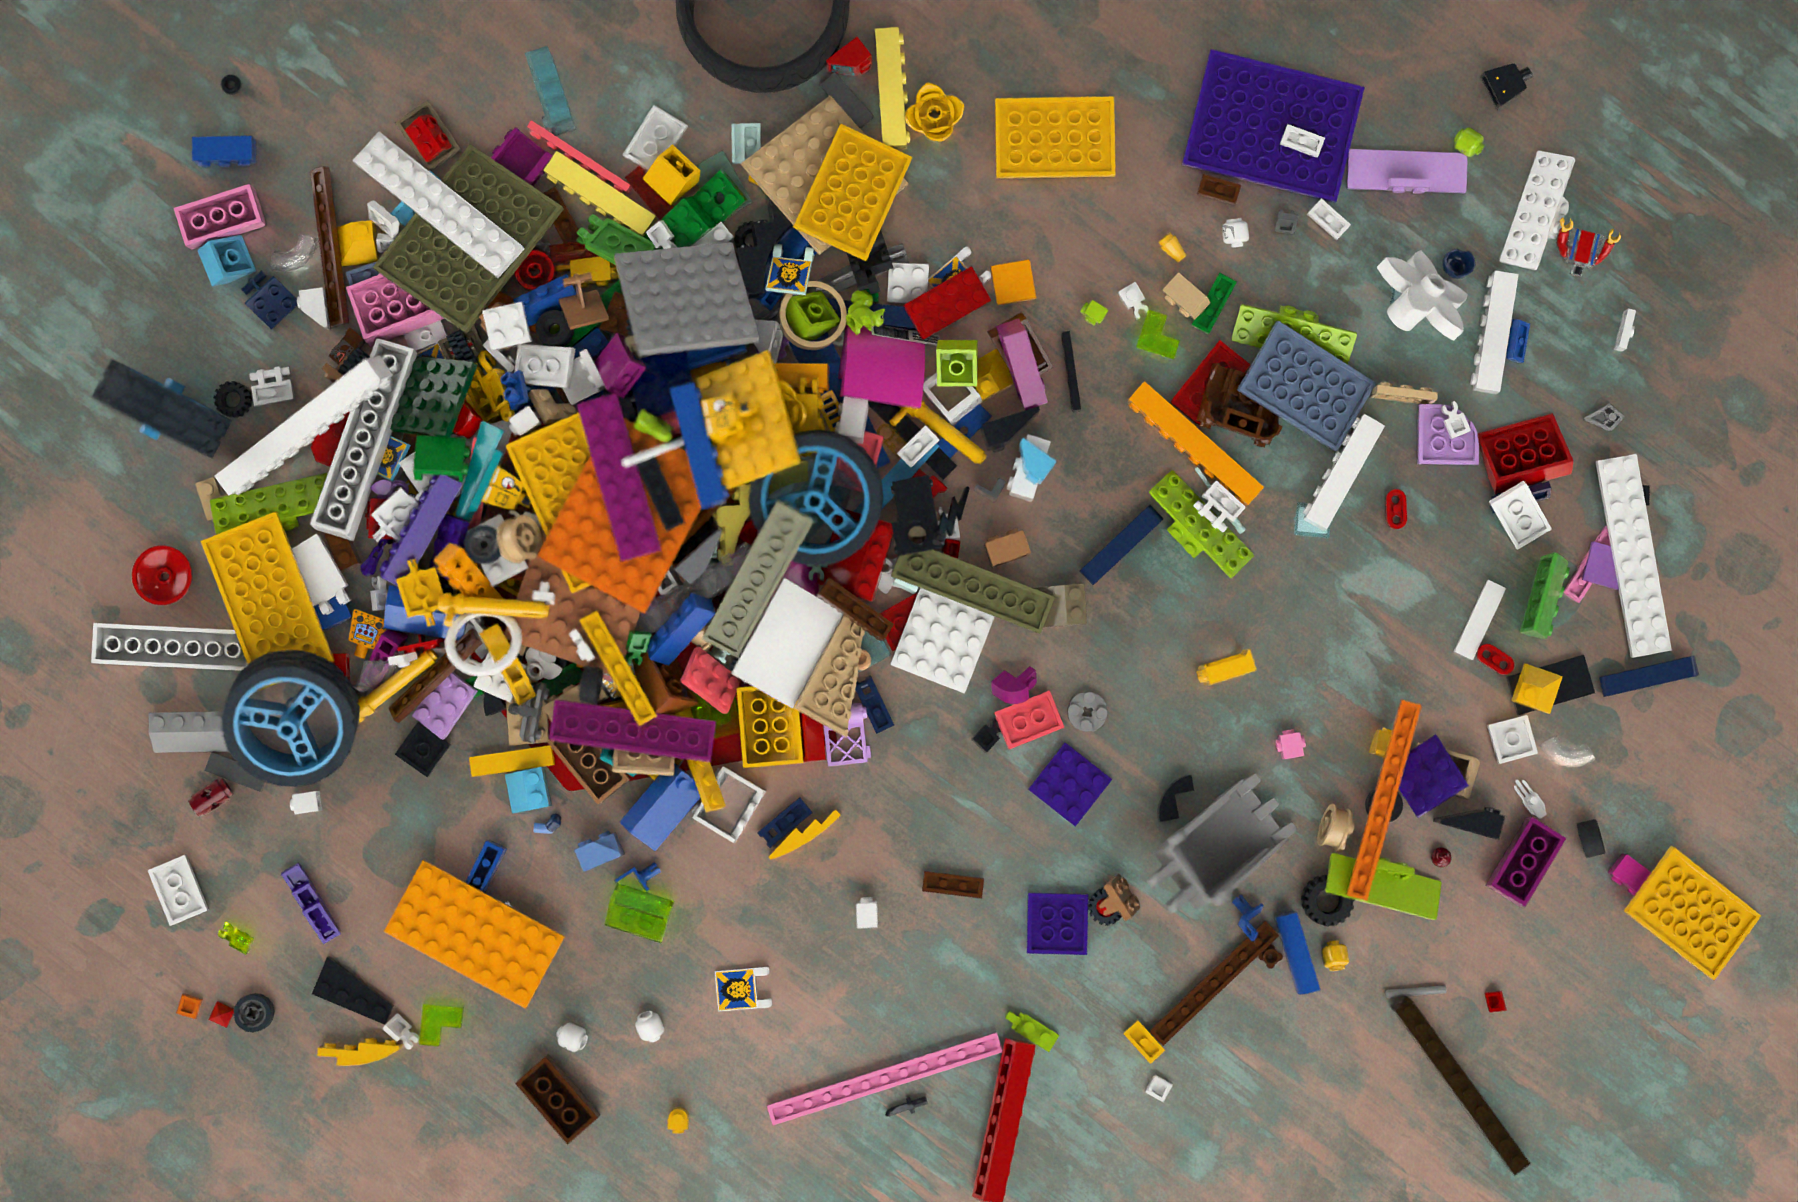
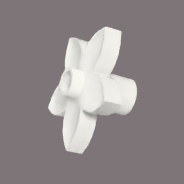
[1377,250,1468,340]

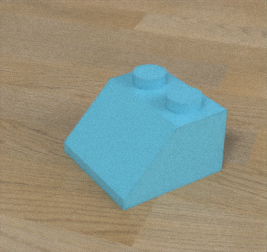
[197,235,256,286]
[1019,438,1056,485]
[505,767,552,814]

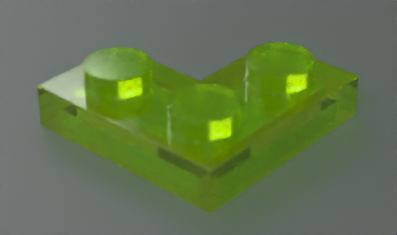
[1136,309,1180,359]
[419,1004,464,1047]

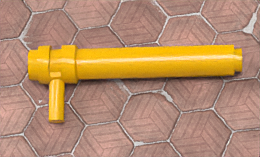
[889,400,987,464]
[438,593,549,627]
[358,649,438,723]

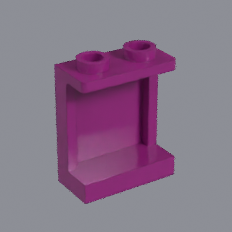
[491,127,553,187]
[594,333,646,398]

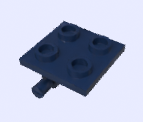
[241,270,297,330]

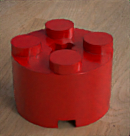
[514,250,557,292]

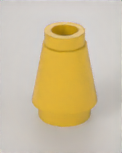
[1158,232,1186,263]

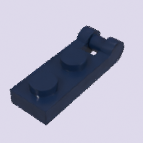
[855,675,894,734]
[757,798,813,848]

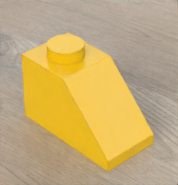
[1369,727,1392,758]

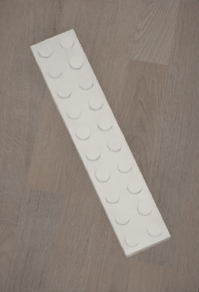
[353,132,524,278]
[1595,454,1672,658]

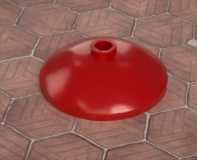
[132,545,193,605]

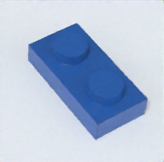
[1506,319,1530,363]

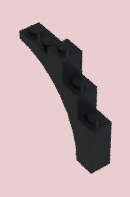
[736,199,793,299]

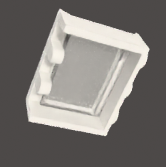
[692,766,766,843]

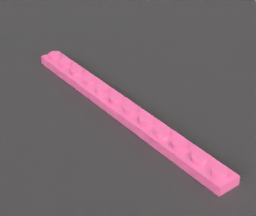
[767,1032,1002,1125]

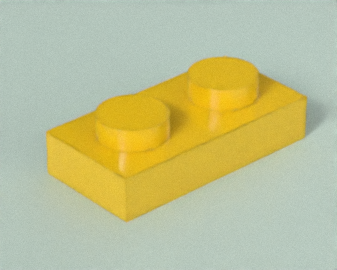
[1123,1020,1165,1064]

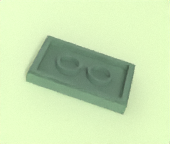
[696,150,752,212]

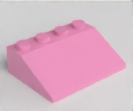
[346,274,444,347]

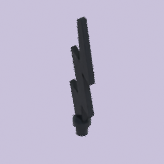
[932,486,970,546]

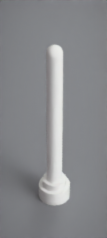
[622,437,684,467]

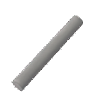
[1385,985,1446,998]

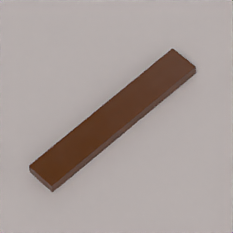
[389,628,483,723]

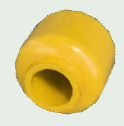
[1321,940,1349,971]

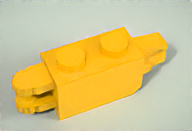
[556,257,619,288]
[794,377,824,434]

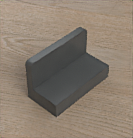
[974,478,1006,502]

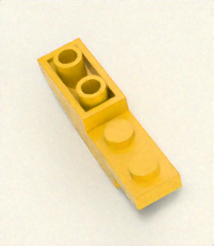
[479,624,536,705]
[317,1038,402,1066]

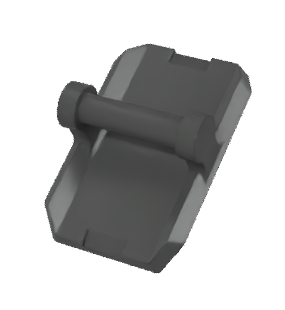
[508,682,549,744]

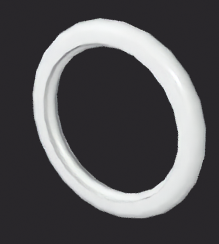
[445,613,522,676]

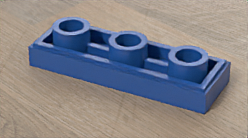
[937,404,992,458]

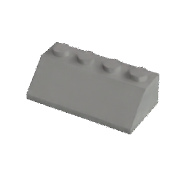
[149,712,229,753]

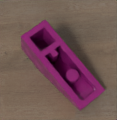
[359,629,408,689]

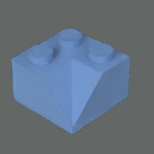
[574,831,625,872]

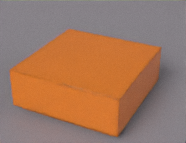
[176,994,203,1019]

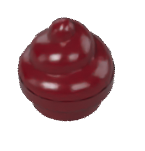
[1431,847,1452,868]

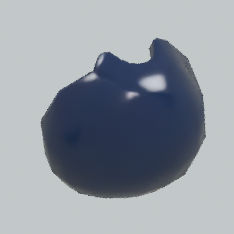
[1443,249,1476,279]

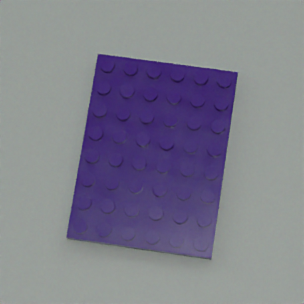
[1182,49,1365,203]

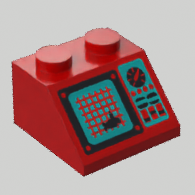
[826,37,872,76]

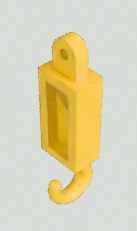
[478,350,515,422]

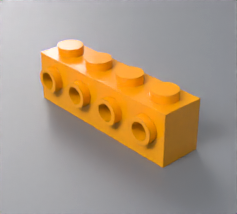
[434,543,503,617]

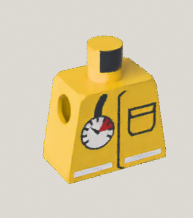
[701,396,752,442]
[482,466,531,511]

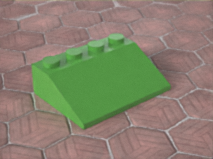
[1520,553,1570,639]

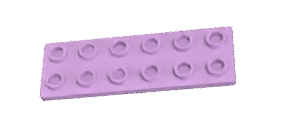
[1347,149,1467,194]

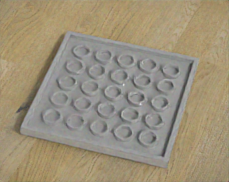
[614,242,759,355]

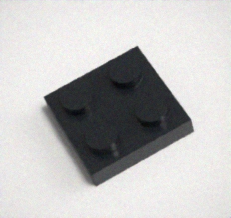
[395,722,451,778]

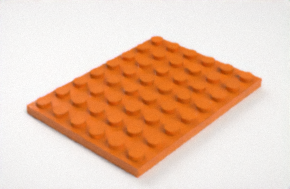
[537,418,701,613]

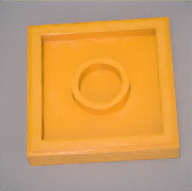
[990,259,1036,306]

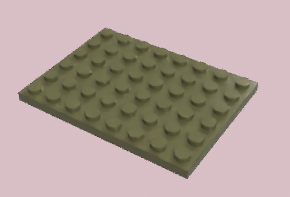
[373,144,564,334]

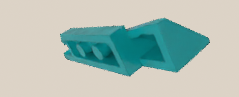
[456,421,504,522]

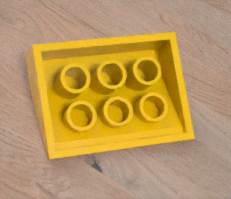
[737,686,804,768]

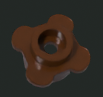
[1259,944,1283,969]

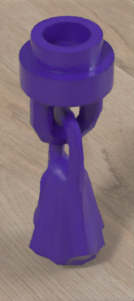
[360,539,393,576]

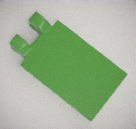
[577,214,657,265]

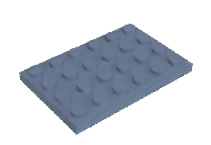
[1237,321,1376,451]

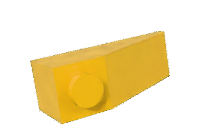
[468,362,503,424]

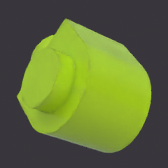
[1080,300,1108,326]

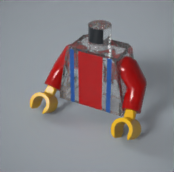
[1556,218,1621,277]

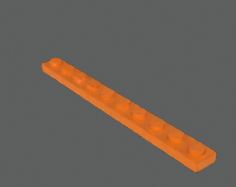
[1346,700,1422,901]

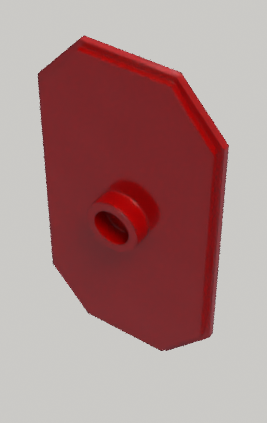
[310,411,350,467]

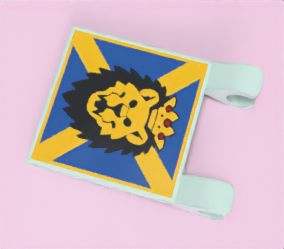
[766,244,814,295]

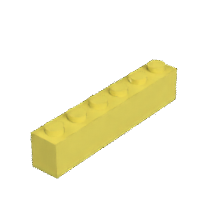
[875,27,910,149]
[543,151,657,237]

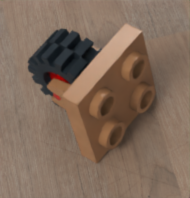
[322,348,370,383]
[1088,874,1141,925]

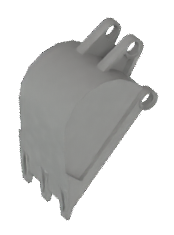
[1146,773,1297,914]

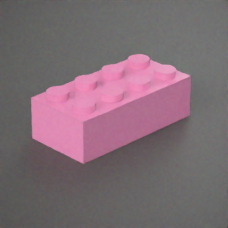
[174,184,267,250]

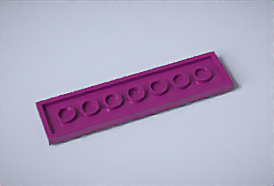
[577,393,661,562]
[549,700,716,762]

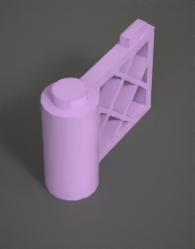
[824,703,871,766]

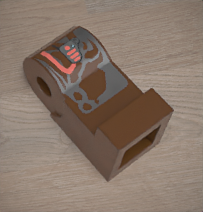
[329,327,366,365]

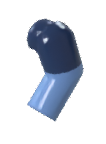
[534,814,561,834]

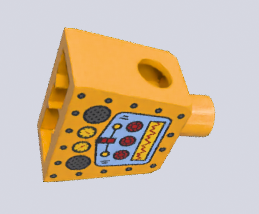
[348,609,387,659]

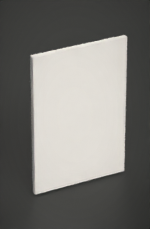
[731,578,843,708]

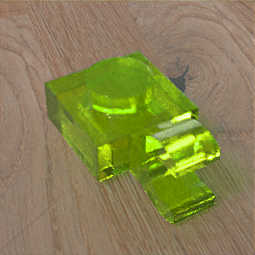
[218,922,254,955]

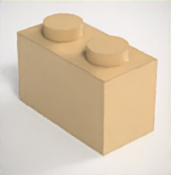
[1163,272,1211,320]

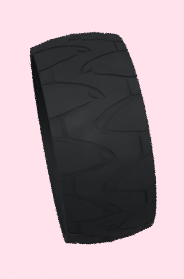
[676,0,850,93]

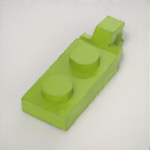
[1005,1010,1060,1052]

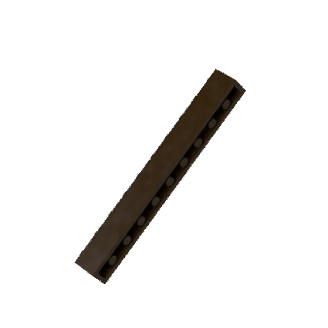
[1391,997,1531,1176]

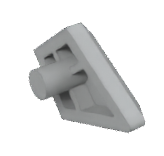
[1583,404,1624,432]

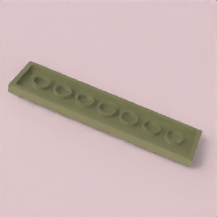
[702,500,814,658]
[891,541,1055,634]

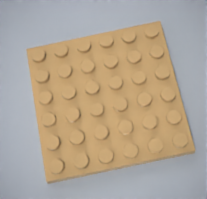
[742,95,909,255]

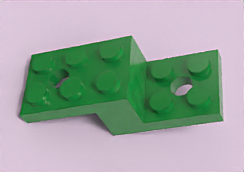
[643,169,748,250]

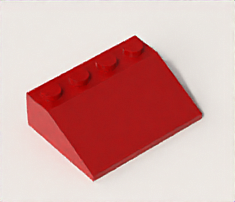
[1477,413,1574,494]
[816,509,894,602]

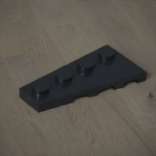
[312,956,394,1025]

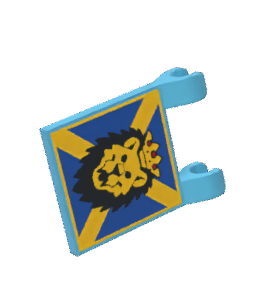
[377,436,411,481]

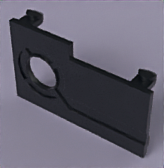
[890,475,945,556]

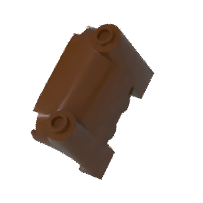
[1196,363,1282,448]

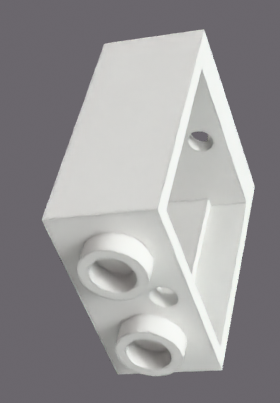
[923,372,983,426]

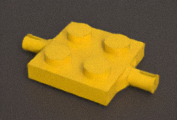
[396,559,444,627]

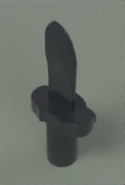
[885,1096,928,1117]

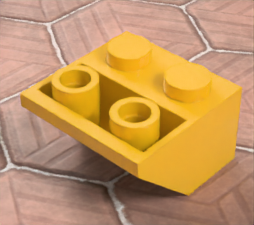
[643,144,701,205]

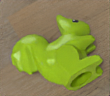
[846,290,885,335]
[633,408,674,442]

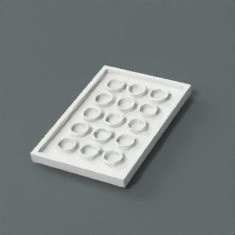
[890,588,995,694]

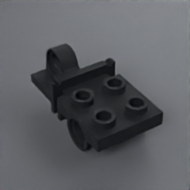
[846,229,893,294]

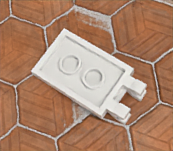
[292,534,351,615]

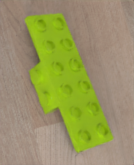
[1231,304,1357,365]
[1149,470,1254,578]
[210,473,328,535]
[1326,853,1442,920]

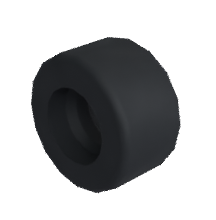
[1577,819,1605,858]

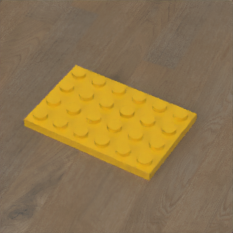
[995,96,1116,178]
[793,123,913,261]
[695,350,801,490]
[1624,846,1761,980]

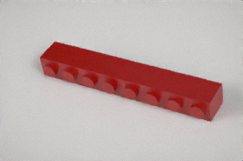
[972,1038,1036,1202]

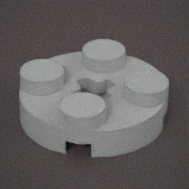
[1068,692,1108,732]

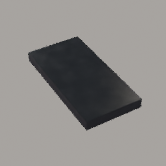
[1506,655,1595,715]

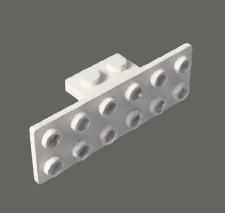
[1500,151,1575,270]

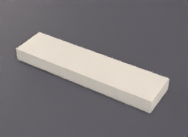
[1454,580,1506,660]

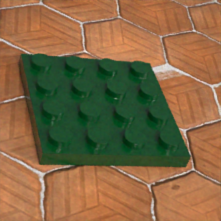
[390,356,478,438]

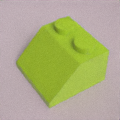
[786,291,840,341]
[936,340,978,387]

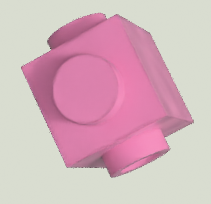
[1275,729,1306,759]

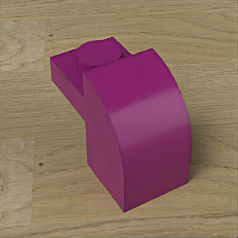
[991,666,1037,704]

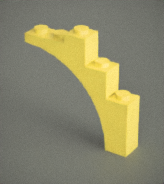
[713,459,808,566]

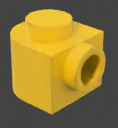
[668,1107,689,1134]

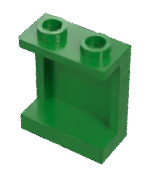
[413,435,470,482]

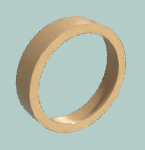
[778,281,847,350]

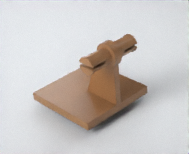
[559,272,609,330]

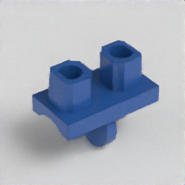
[500,370,531,411]

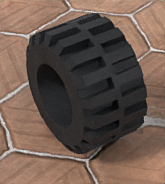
[1301,875,1355,926]

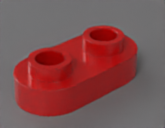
[1385,489,1407,529]
[1476,644,1515,675]

